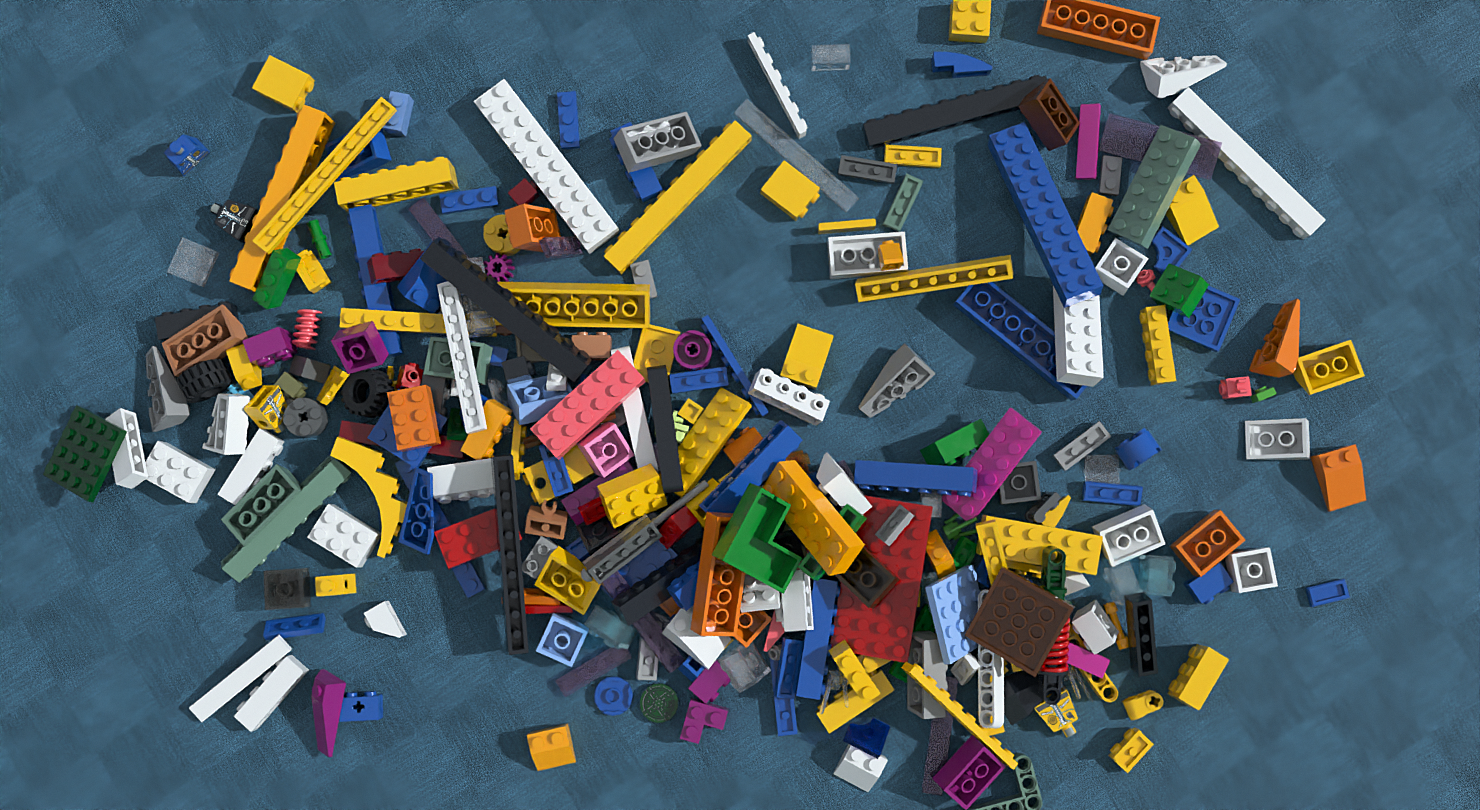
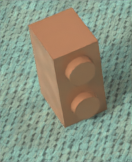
[572,332,612,360]

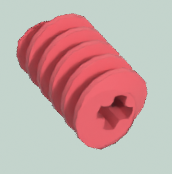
[291,309,322,350]

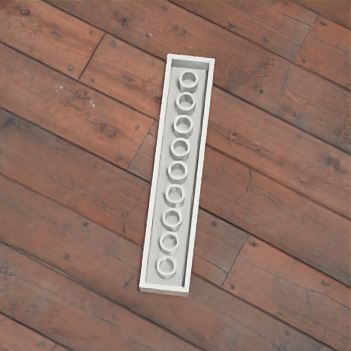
[474,79,620,254]

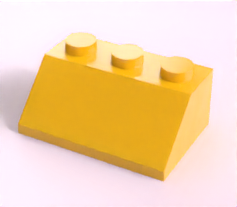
[1293,340,1365,395]

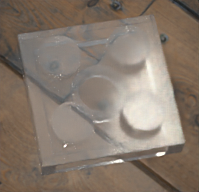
[167,237,219,287]

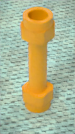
[1104,601,1129,650]

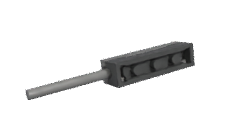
[581,480,709,584]

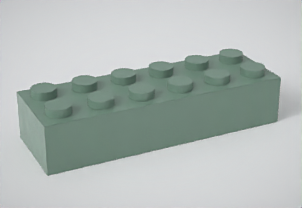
[1108,125,1201,249]

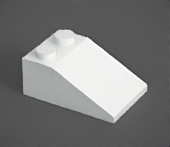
[1245,418,1310,460]
[662,605,731,670]

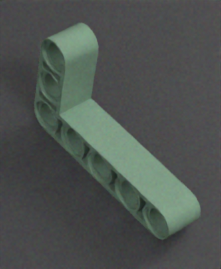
[959,753,1043,810]

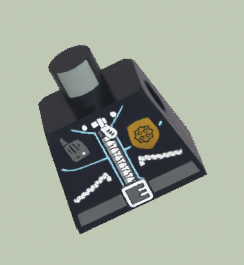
[210,200,259,244]

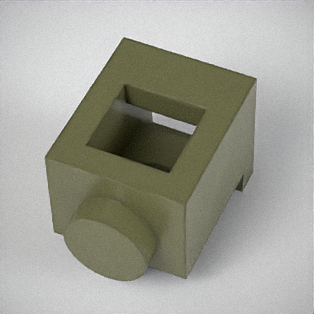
[274,372,308,399]

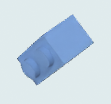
[382,91,414,137]

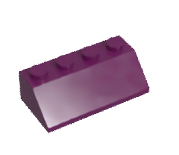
[561,460,634,525]

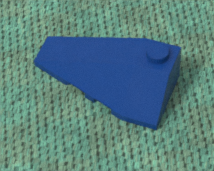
[399,468,434,554]

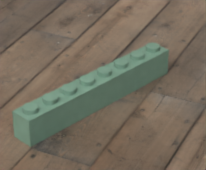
[221,455,351,583]

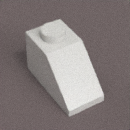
[364,601,407,638]

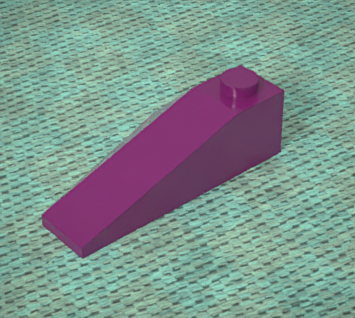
[311,669,346,757]

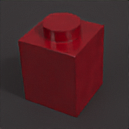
[508,178,539,206]

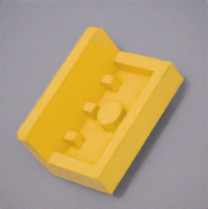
[1108,727,1154,773]

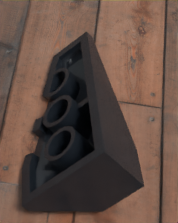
[1004,667,1070,726]

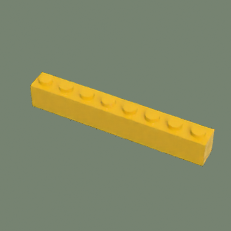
[855,255,1013,302]

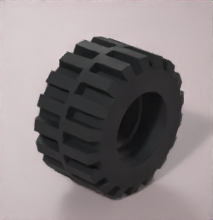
[176,359,233,403]
[341,368,395,418]

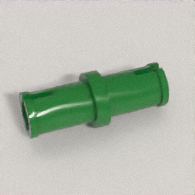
[306,220,332,259]

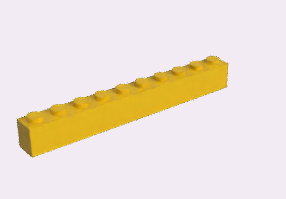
[604,120,752,275]

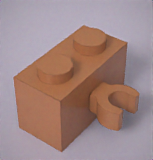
[525,499,569,540]

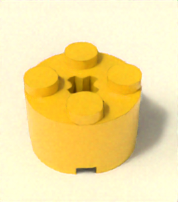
[483,214,521,256]

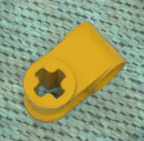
[1122,690,1164,720]

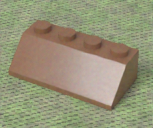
[162,305,248,377]

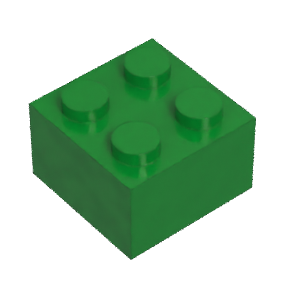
[1149,263,1209,318]

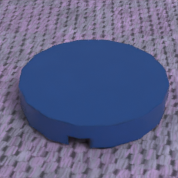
[594,676,633,716]

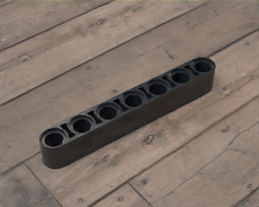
[647,365,684,494]

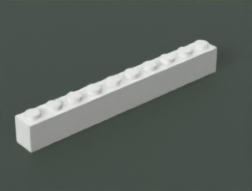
[1168,87,1326,239]

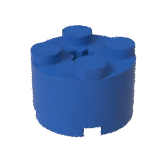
[1115,428,1162,471]

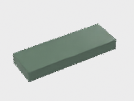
[882,173,923,232]

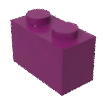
[688,659,732,704]

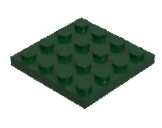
[43,405,127,503]

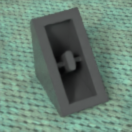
[289,355,331,384]

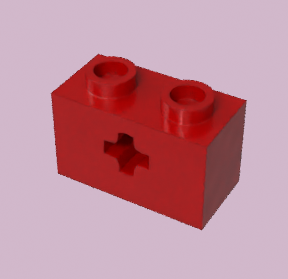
[658,506,699,550]

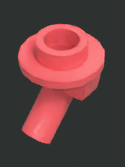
[1136,270,1156,292]

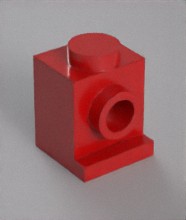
[395,363,424,390]

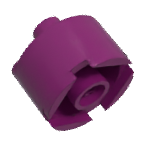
[673,330,712,371]

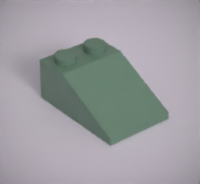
[424,337,493,385]

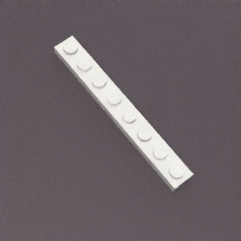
[437,281,487,434]

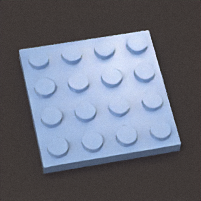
[925,564,981,664]

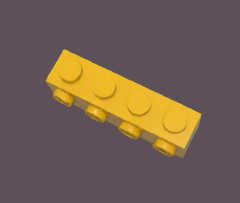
[1139,305,1176,386]

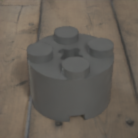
[283,398,328,438]

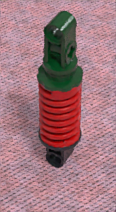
[1037,546,1072,705]

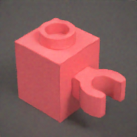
[1219,376,1252,399]

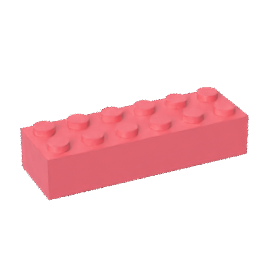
[530,350,645,460]

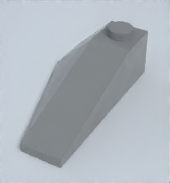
[858,343,935,418]
[146,346,190,432]

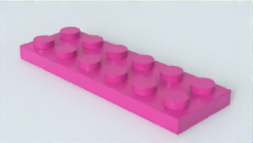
[941,408,1042,524]

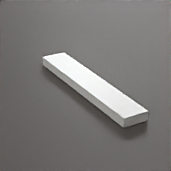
[189,635,292,722]

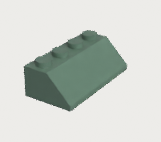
[221,464,301,546]

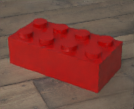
[434,508,522,570]

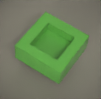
[1250,386,1277,403]

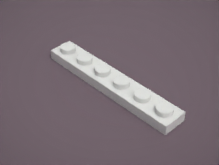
[748,32,808,139]

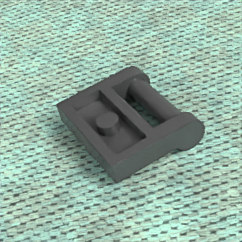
[1025,491,1062,523]

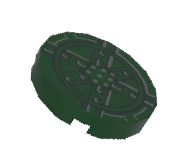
[640,683,678,723]

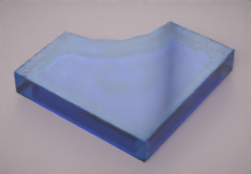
[843,718,890,759]

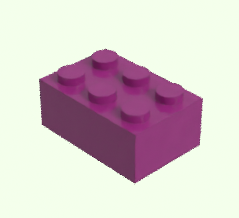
[932,735,1006,810]

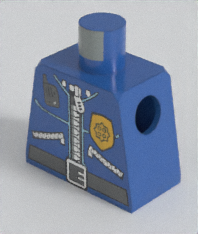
[164,134,210,176]

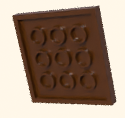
[964,566,1074,677]

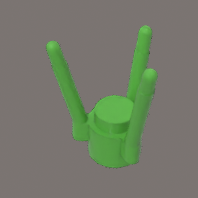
[942,513,977,540]

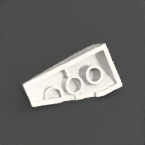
[1140,55,1227,98]

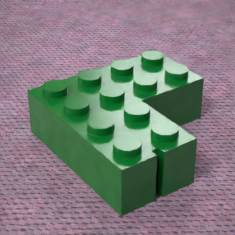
[712,483,802,594]

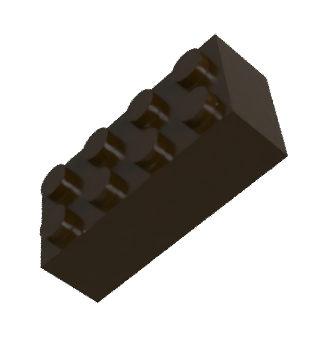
[835,546,900,609]

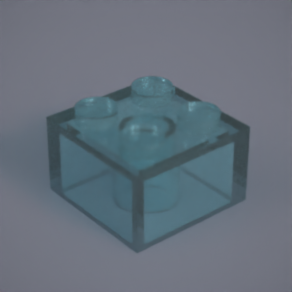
[1137,555,1176,596]
[584,605,640,650]

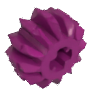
[482,253,515,282]

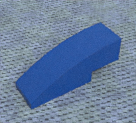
[931,52,992,78]

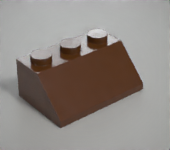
[1018,78,1080,151]

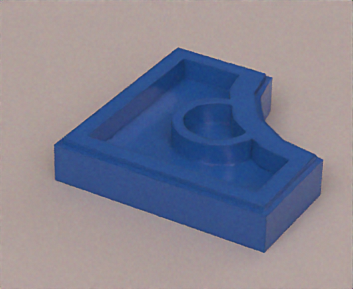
[1151,226,1192,275]

